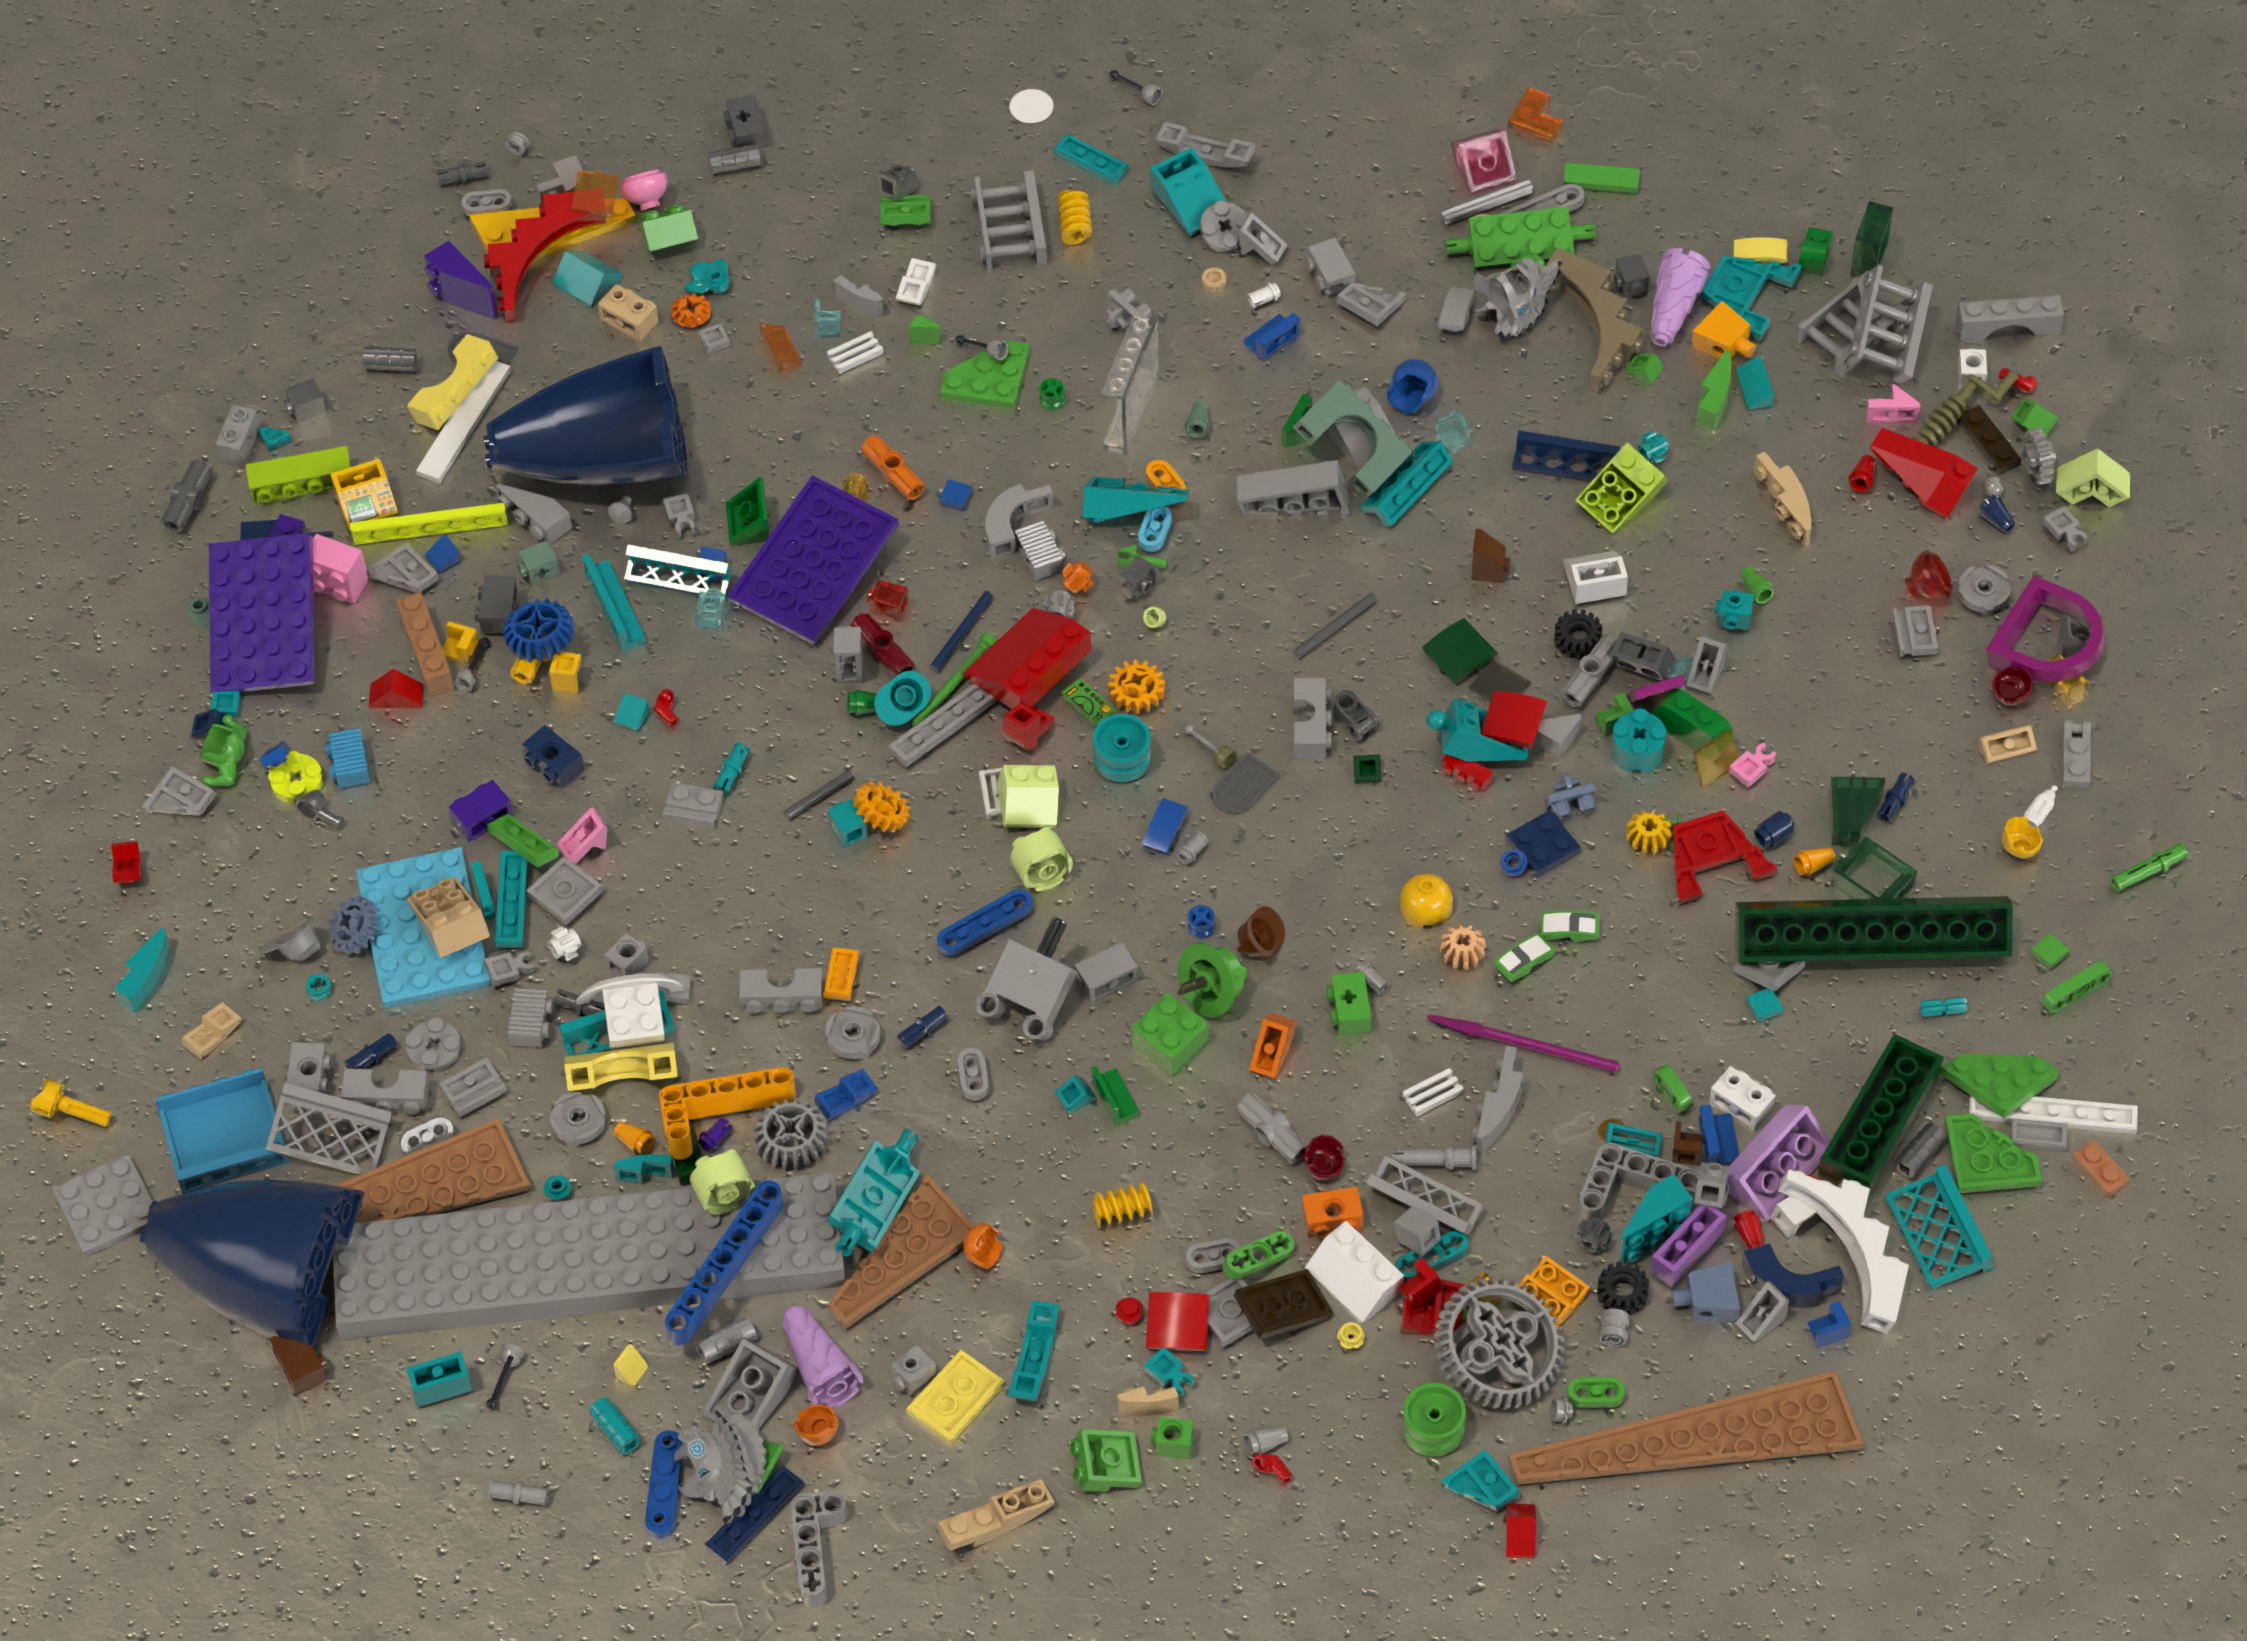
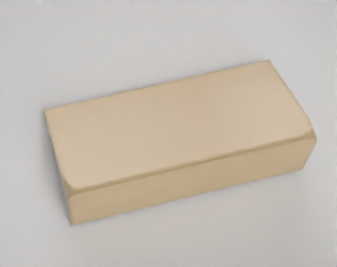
[1976,725,2037,763]

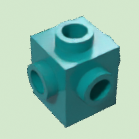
[1714,590,1754,630]

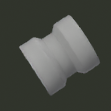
[1599,1309,1630,1347]

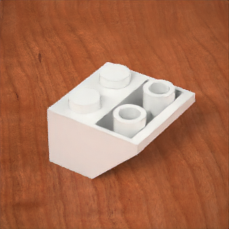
[1563,551,1628,604]

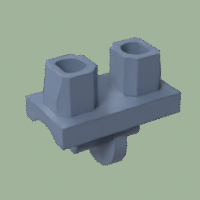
[1544,773,1596,820]

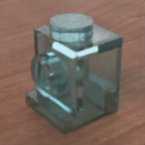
[694,588,727,631]

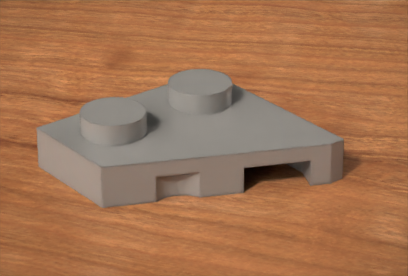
[1336,282,1406,326]
[367,543,439,593]
[142,766,217,815]

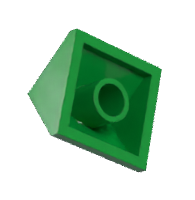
[726,477,769,546]

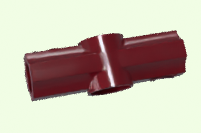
[850,613,915,677]

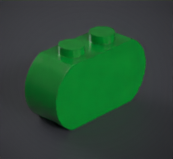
[1653,689,1734,759]

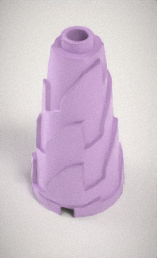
[1650,248,1711,346]
[782,1306,863,1408]

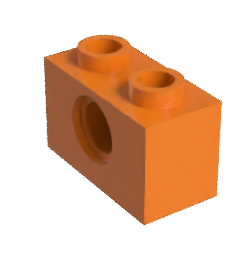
[1302,1187,1364,1238]

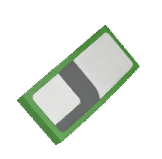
[1541,911,1600,943]
[1493,933,1555,982]

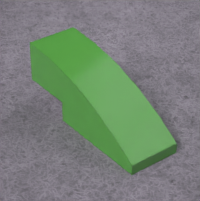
[1696,350,1732,430]

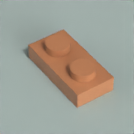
[2072,1139,2130,1198]

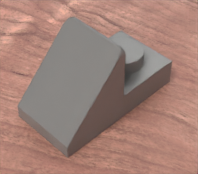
[1238,212,1288,265]

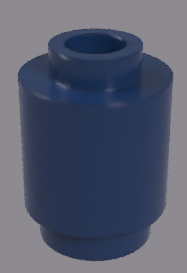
[1753,811,1795,848]

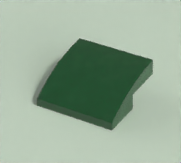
[1422,618,1498,685]

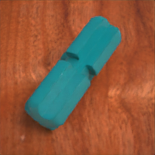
[1920,997,1968,1017]

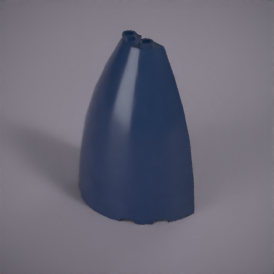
[483,346,688,487]
[140,1179,365,1349]

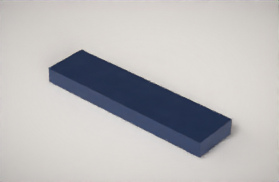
[705,1465,805,1565]

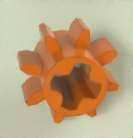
[1062,561,1094,593]

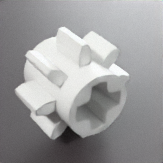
[548,926,582,961]

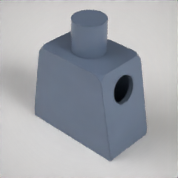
[1672,1262,1740,1323]

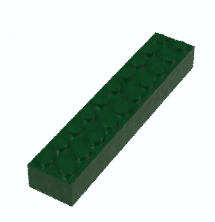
[1735,896,2013,962]

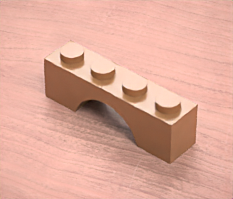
[396,592,454,698]

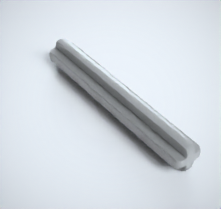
[1441,180,1533,225]

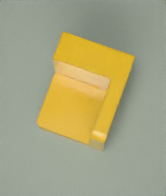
[442,621,479,664]
[549,652,582,693]

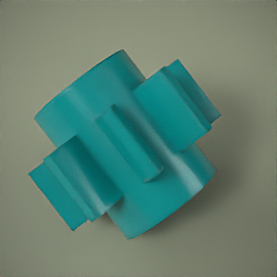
[1637,431,1669,464]

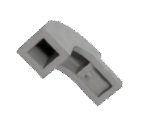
[985,484,1053,560]

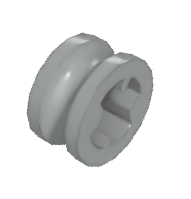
[504,131,530,156]

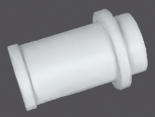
[1247,282,1281,309]

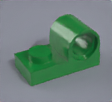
[1799,227,1833,276]

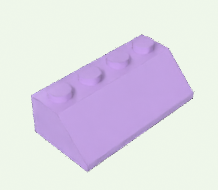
[1727,1104,1830,1222]

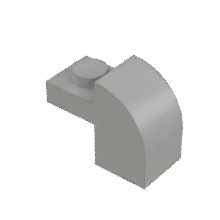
[536,155,585,204]

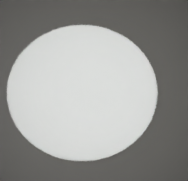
[1009,89,1054,123]

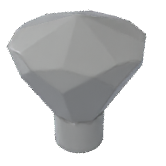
[608,496,632,524]

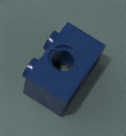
[522,725,584,789]

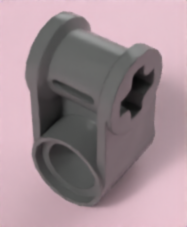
[1333,690,1380,742]

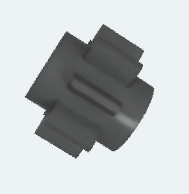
[1576,1217,1612,1252]

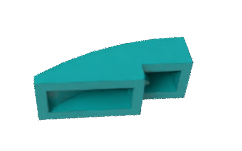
[114,927,170,1013]

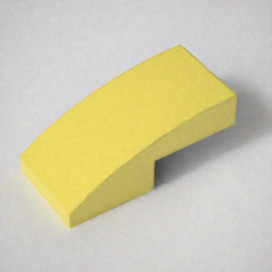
[1734,237,1788,264]

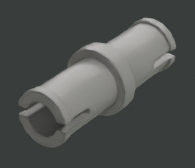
[488,1480,548,1506]

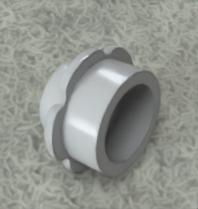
[1550,1396,1573,1424]

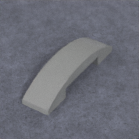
[1155,122,1256,167]

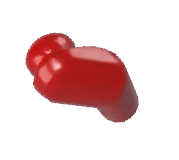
[654,689,679,728]

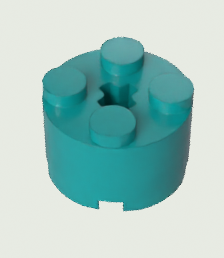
[1611,708,1667,773]

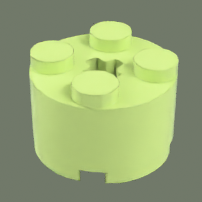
[1011,827,1073,891]
[690,1149,755,1215]

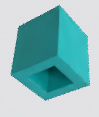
[827,799,867,848]

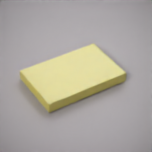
[906,1349,1005,1445]

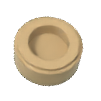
[1201,267,1227,293]

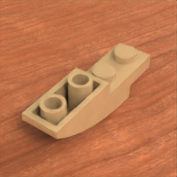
[1754,451,1811,546]
[937,1479,1055,1551]

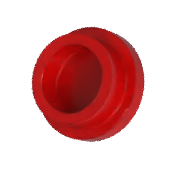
[1115,1297,1144,1325]

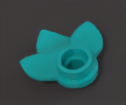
[684,259,730,294]

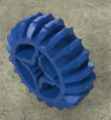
[503,598,575,663]

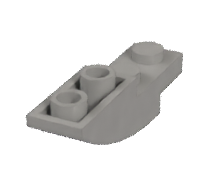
[1472,1046,1523,1153]

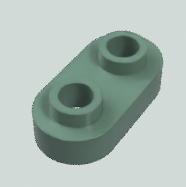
[186,597,210,637]

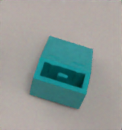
[1150,147,1227,236]
[1618,1174,1693,1265]

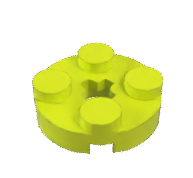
[268,751,323,803]

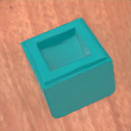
[614,693,649,731]
[1055,1075,1097,1113]

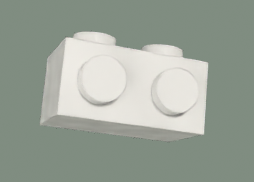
[1709,1066,1776,1132]

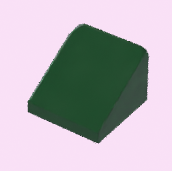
[1353,754,1381,782]

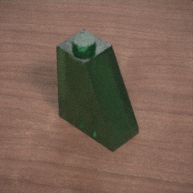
[1829,777,1885,847]

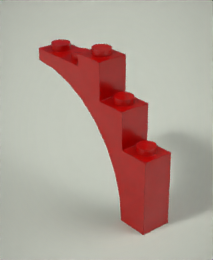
[483,190,606,322]

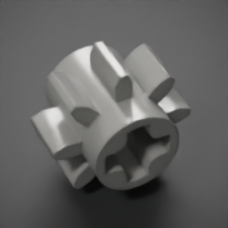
[1043,590,1076,618]

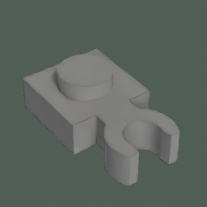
[663,493,695,538]
[2043,506,2087,551]
[484,951,536,987]

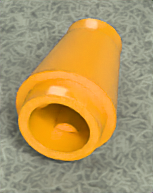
[1793,847,1835,876]
[614,1121,655,1155]

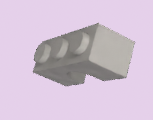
[1294,678,1331,758]
[739,968,823,1013]
[341,1069,430,1115]

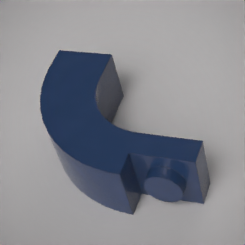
[1742,1244,1844,1308]

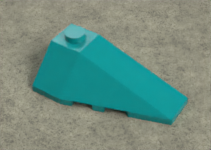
[1083,476,1190,522]

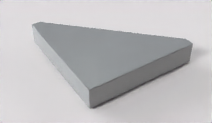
[1734,961,1805,991]

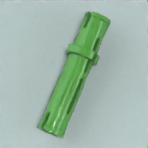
[2110,843,2188,892]

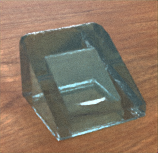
[1667,657,1694,688]

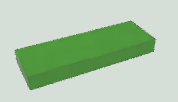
[1563,162,1640,194]
[487,814,559,868]

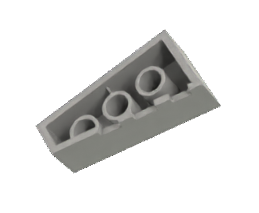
[1237,460,1350,516]

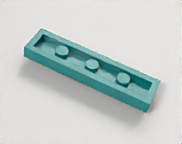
[495,851,528,948]

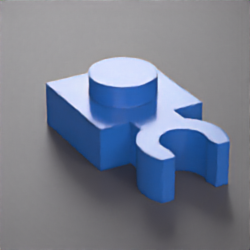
[260,740,290,768]

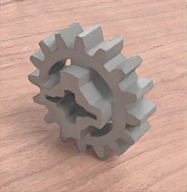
[2022,428,2057,485]

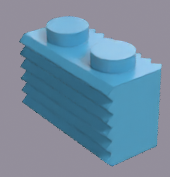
[325,728,370,789]

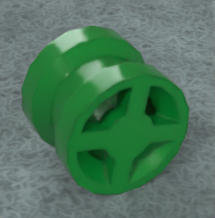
[1039,378,1065,411]

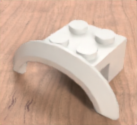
[576,974,684,1051]

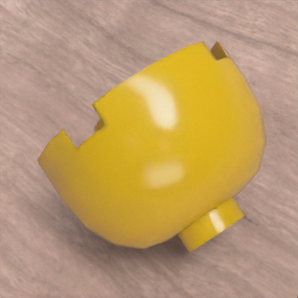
[1399,873,1453,928]

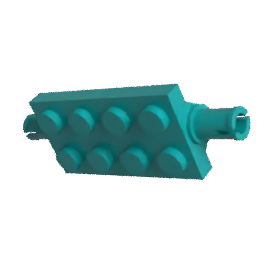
[826,1129,920,1256]

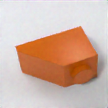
[1249,1013,1297,1079]

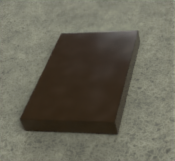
[1233,1269,1334,1340]

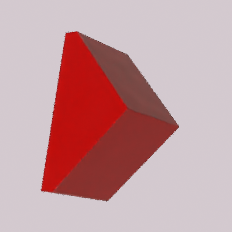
[368,669,424,708]
[1506,1503,1536,1559]

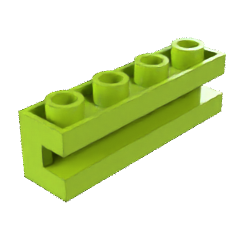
[245,446,351,504]

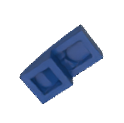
[1142,798,1189,854]
[814,1069,878,1121]

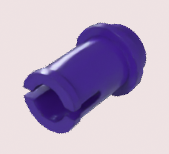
[698,1117,733,1151]

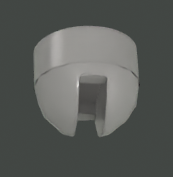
[1982,477,2004,498]

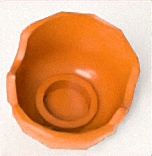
[963,1223,1003,1269]
[793,1404,839,1446]

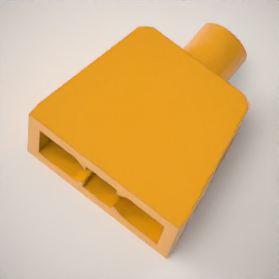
[1691,301,1756,359]

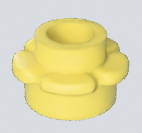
[1337,1322,1365,1349]

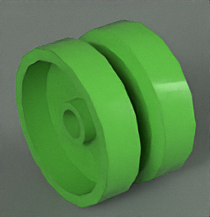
[1403,1383,1466,1457]

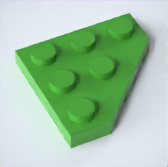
[940,340,1030,409]
[1941,1054,2060,1118]
[1944,1113,2042,1193]

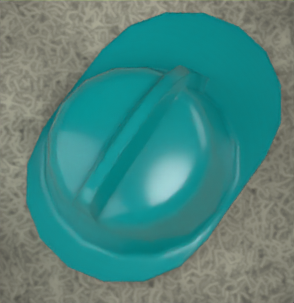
[874,671,931,726]

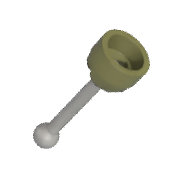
[1183,724,1237,769]

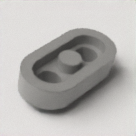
[461,189,512,216]
[957,1048,989,1101]
[399,1115,454,1155]
[1186,1238,1241,1273]

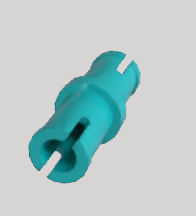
[713,742,750,795]

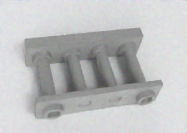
[970,170,1047,270]
[1847,265,1933,384]
[1797,271,1910,377]

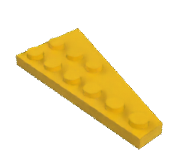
[469,198,637,260]

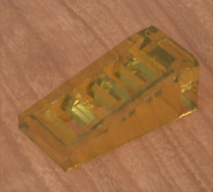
[2045,654,2090,707]

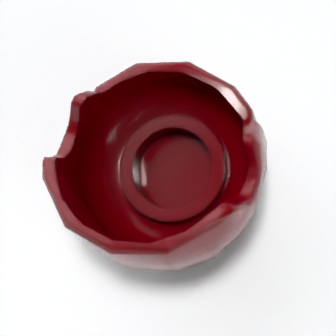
[1992,666,2033,706]
[1303,1135,1346,1180]

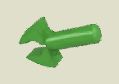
[1117,545,1167,570]

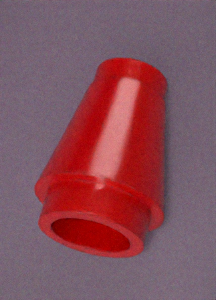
[1848,455,1876,492]
[1733,1210,1765,1250]

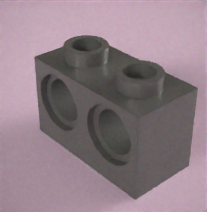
[1611,632,1675,681]

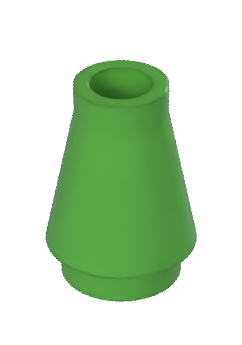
[1740,567,1774,604]

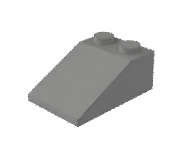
[1325,387,1397,471]
[702,1339,799,1430]

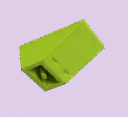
[1575,443,1669,534]

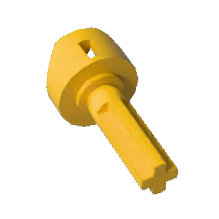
[30,1077,112,1127]

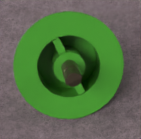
[1177,943,1247,1018]

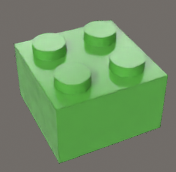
[1131,993,1209,1076]

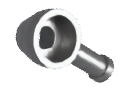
[295,790,344,830]

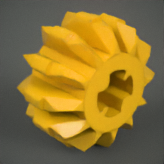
[1626,809,1672,855]

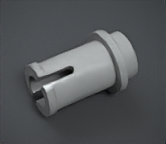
[1176,831,1209,865]
[1354,961,1389,995]

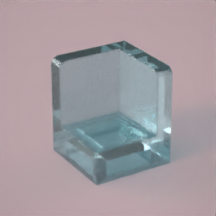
[814,300,841,338]
[1435,409,1471,455]

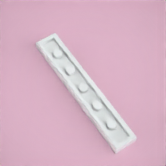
[416,361,511,484]
[1969,1095,2138,1134]

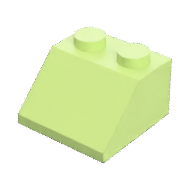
[997,765,1059,828]

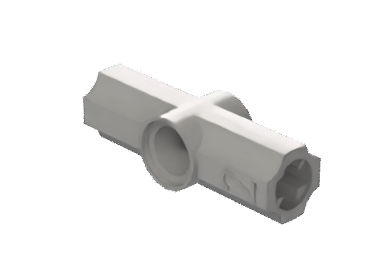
[1560,636,1616,708]
[1236,1093,1308,1165]

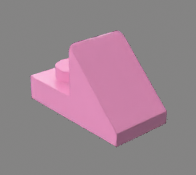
[1866,384,1920,423]
[557,807,607,865]

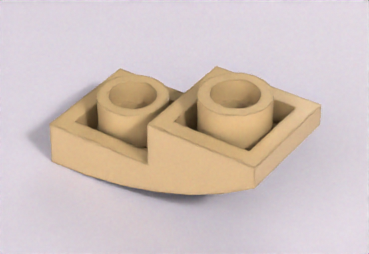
[1117,1386,1179,1416]

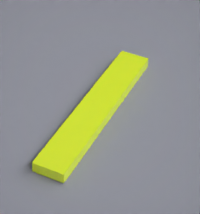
[350,503,508,545]

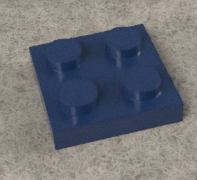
[1506,810,1581,878]

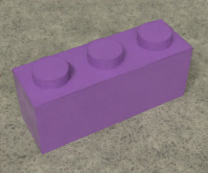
[1650,1204,1727,1289]

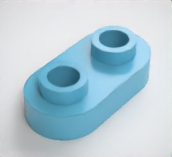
[1138,506,1172,552]

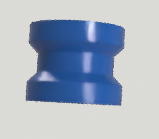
[1188,905,1215,939]

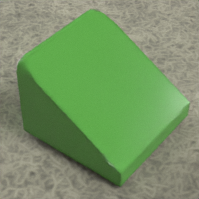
[908,314,941,343]
[1624,353,1663,384]

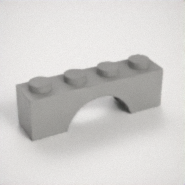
[1956,295,2064,341]

